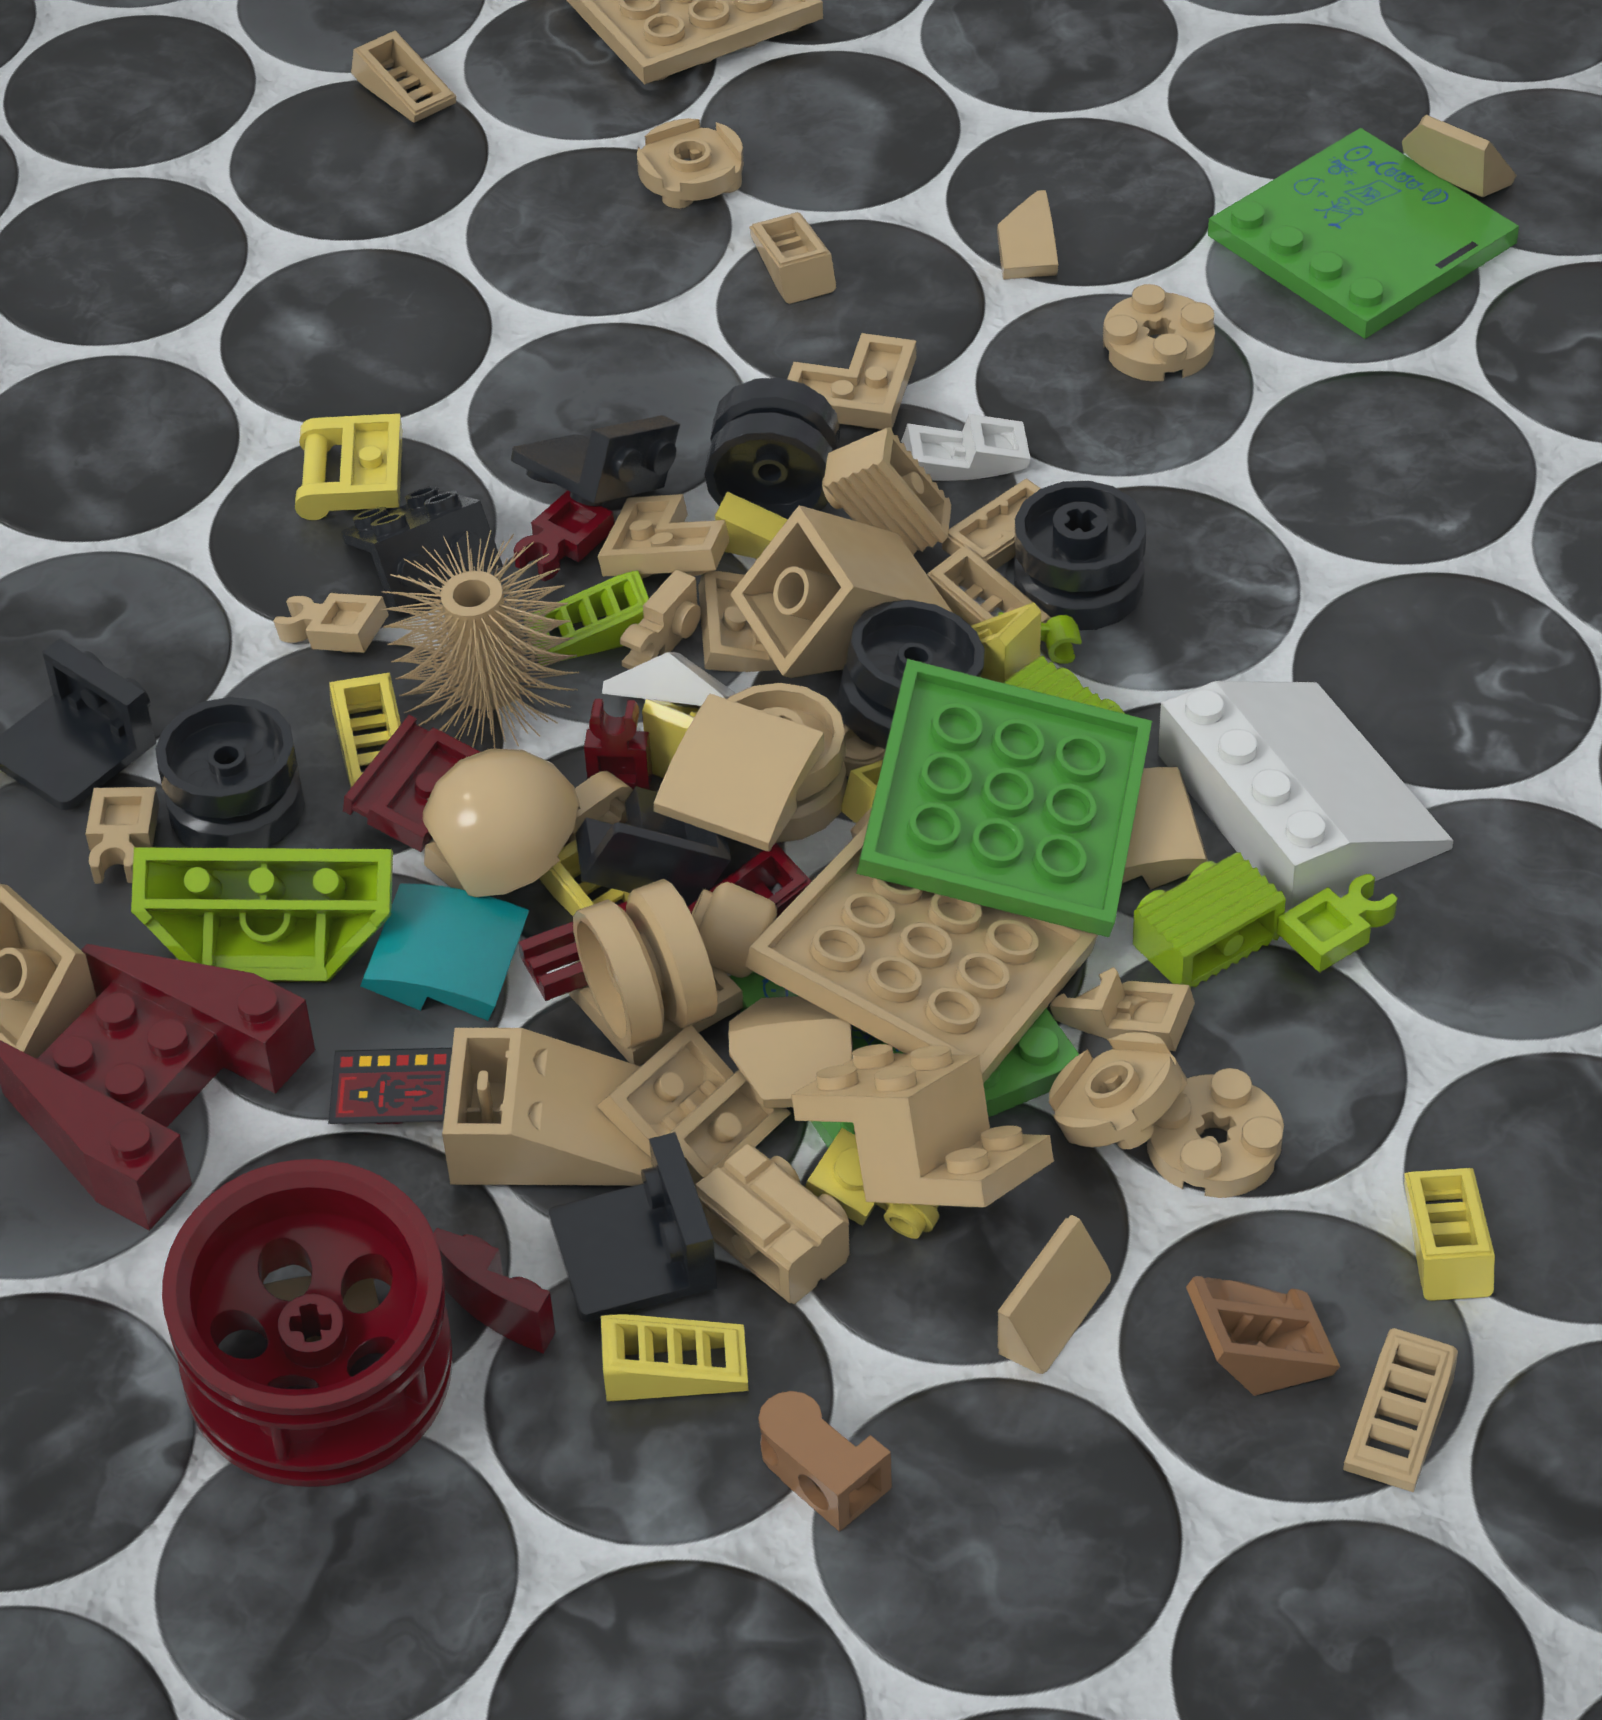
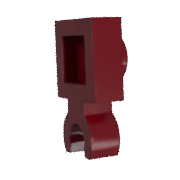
[513,490,615,582]
[584,699,653,790]

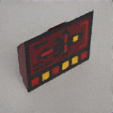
[328,1047,452,1124]

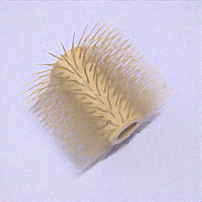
[380,530,580,749]

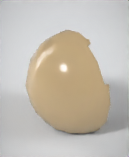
[423,749,581,897]

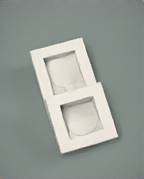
[901,414,1031,481]

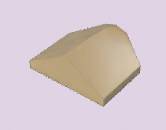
[1402,115,1517,197]
[729,996,853,1109]

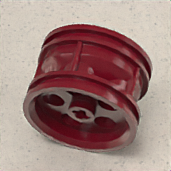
[162,1159,453,1487]

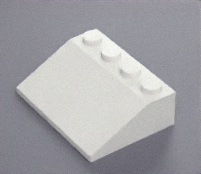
[1158,681,1453,912]

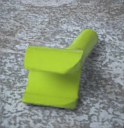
[997,612,1082,664]

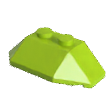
[131,847,393,982]

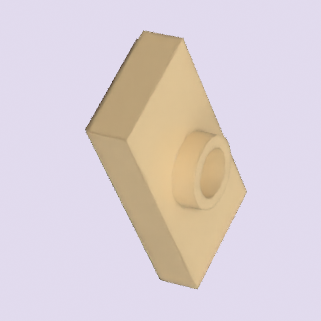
[942,478,1041,570]

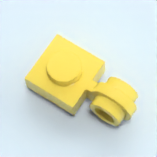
[805,1127,939,1239]

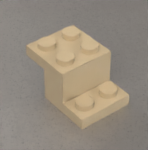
[791,1044,1054,1207]

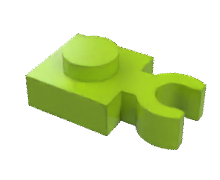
[1277,874,1398,973]

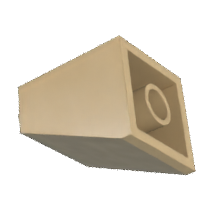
[730,505,953,678]

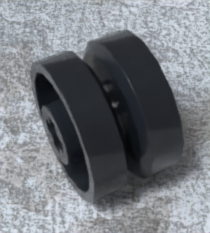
[704,378,840,519]
[1014,481,1146,631]
[837,600,985,749]
[155,697,305,848]

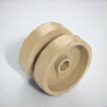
[728,683,847,843]
[573,879,718,1050]

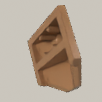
[1186,1276,1340,1396]

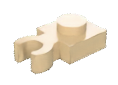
[620,570,701,669]
[273,593,389,653]
[85,787,160,884]

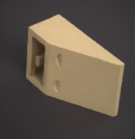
[442,1028,652,1186]

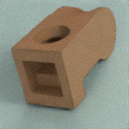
[759,1391,892,1532]

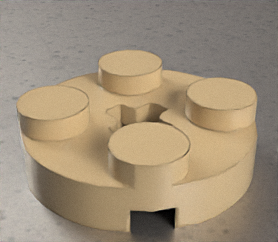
[637,118,744,209]
[1103,284,1215,381]
[1049,1032,1187,1149]
[1147,1068,1284,1198]

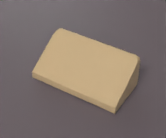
[998,1215,1111,1374]

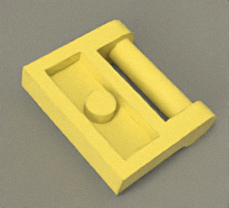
[295,413,403,520]

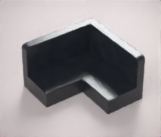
[575,786,731,907]

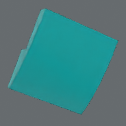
[360,883,529,1021]

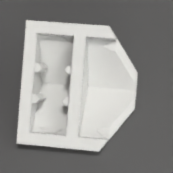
[602,652,736,706]

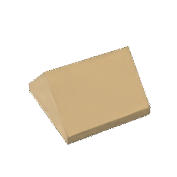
[0,884,97,1058]

